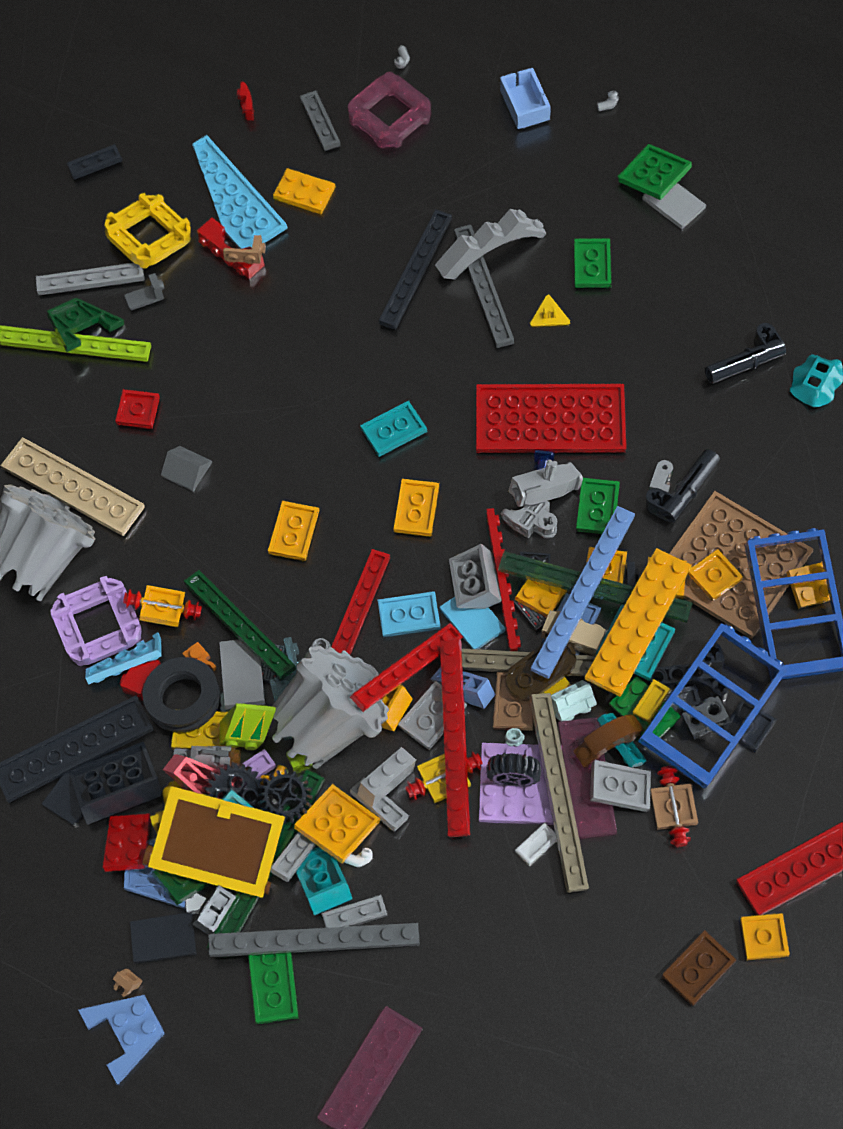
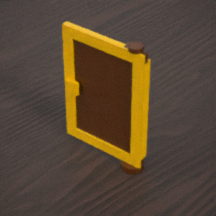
[142,786,285,898]

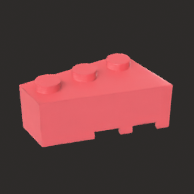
[163,754,237,799]

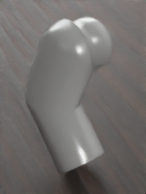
[597,91,618,112]

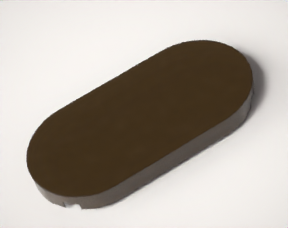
[505,643,576,701]

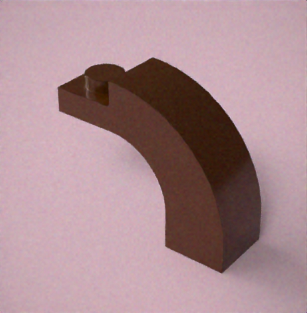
[573,715,645,767]

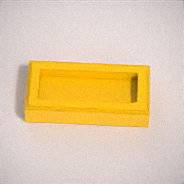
[633,679,671,724]

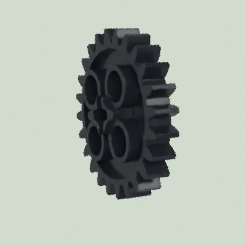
[202,762,264,810]

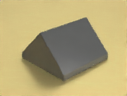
[161,446,212,491]

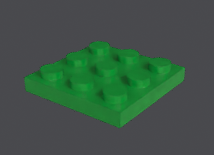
[618,144,692,200]

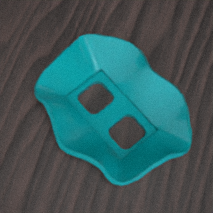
[790,355,843,407]

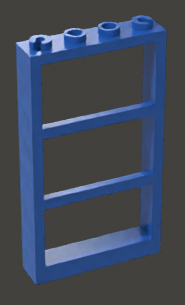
[744,528,843,681]
[638,623,788,789]

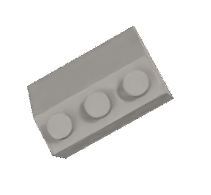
[449,544,502,609]

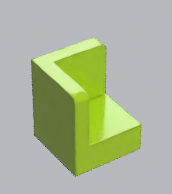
[286,752,313,774]

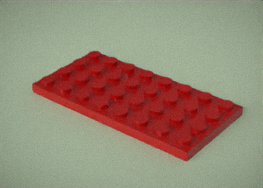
[476,384,626,453]

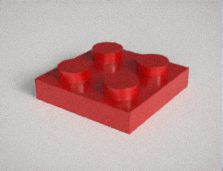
[115,389,160,429]

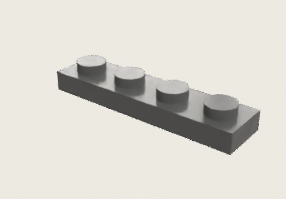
[300,91,340,151]

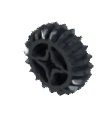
[486,753,541,787]
[257,769,313,824]

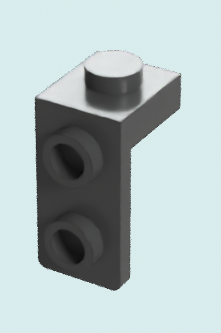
[125,273,165,310]

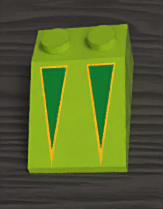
[219,703,276,750]

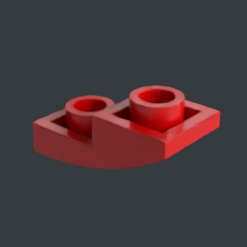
[237,82,254,120]

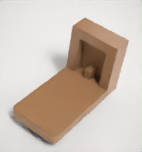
[223,235,265,264]

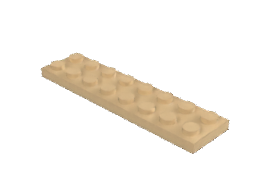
[1,437,145,536]

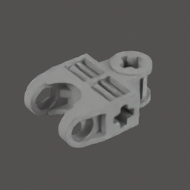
[500,501,557,538]

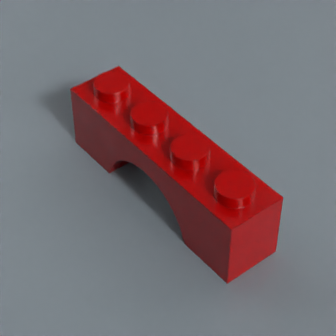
[197,218,264,279]

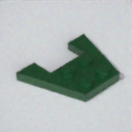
[47,298,124,352]

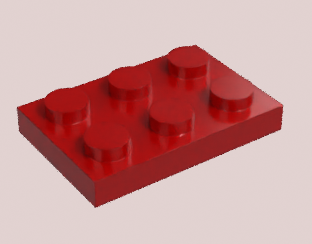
[103,814,151,871]

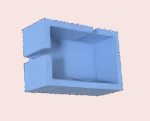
[500,68,550,129]

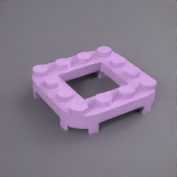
[51,576,142,666]

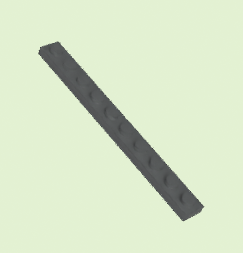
[209,923,419,957]

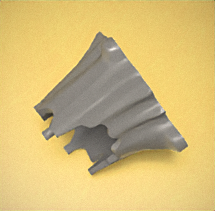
[0,485,95,601]
[272,646,389,769]

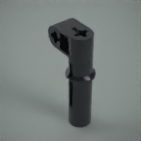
[704,323,786,384]
[646,449,720,523]

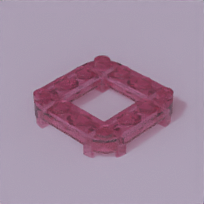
[348,72,431,148]

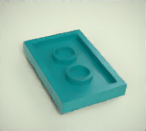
[360,401,427,457]

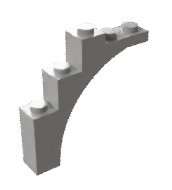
[435,209,546,280]

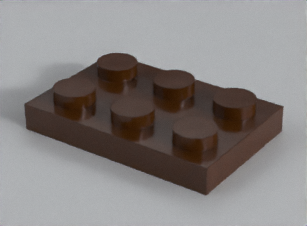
[662,931,736,1006]

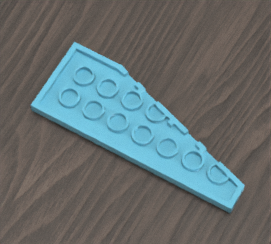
[193,135,287,249]

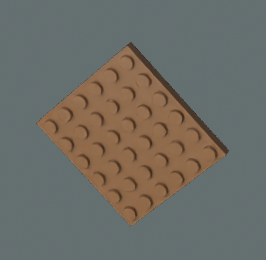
[669,491,813,639]

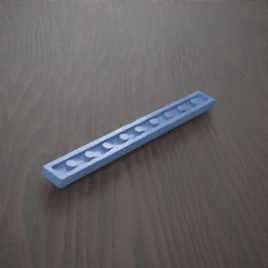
[531,506,635,679]

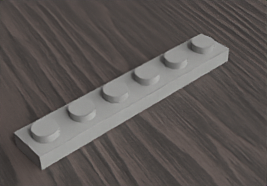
[36,263,144,295]

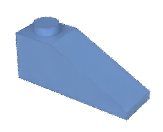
[431,667,495,709]

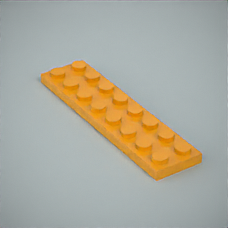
[585,548,692,697]

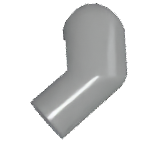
[394,46,410,68]

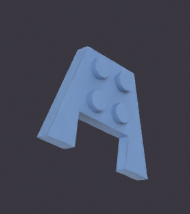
[124,838,186,909]
[79,995,164,1084]

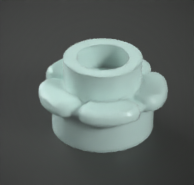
[505,728,524,747]

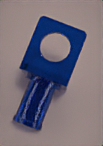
[534,450,555,470]

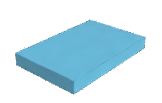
[378,591,441,637]
[440,597,506,650]

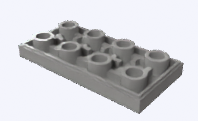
[219,639,265,709]

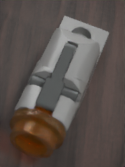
[173,746,241,768]

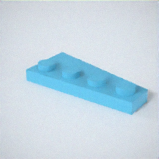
[85,633,161,684]

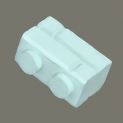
[551,680,596,722]

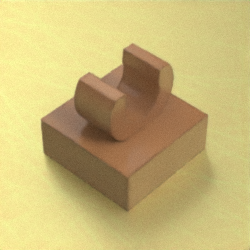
[113,969,142,997]

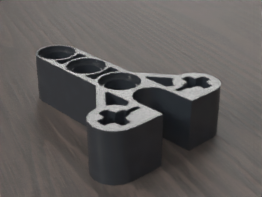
[648,643,729,702]

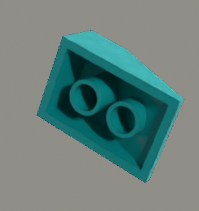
[296,847,352,915]

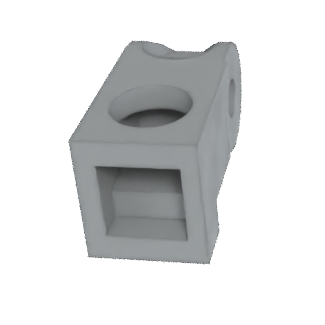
[649,460,673,493]

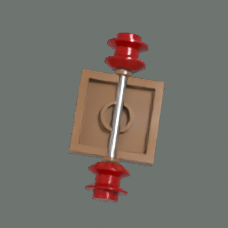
[650,766,698,847]

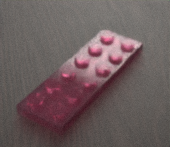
[558,717,617,839]
[318,1006,422,1129]

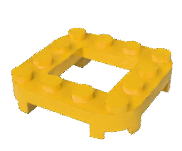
[105,193,191,268]

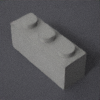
[357,747,416,808]

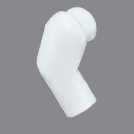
[344,848,372,867]

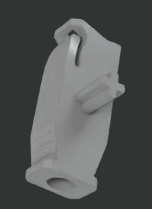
[509,460,583,507]

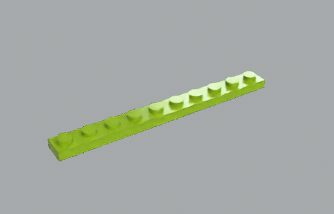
[0,326,151,362]

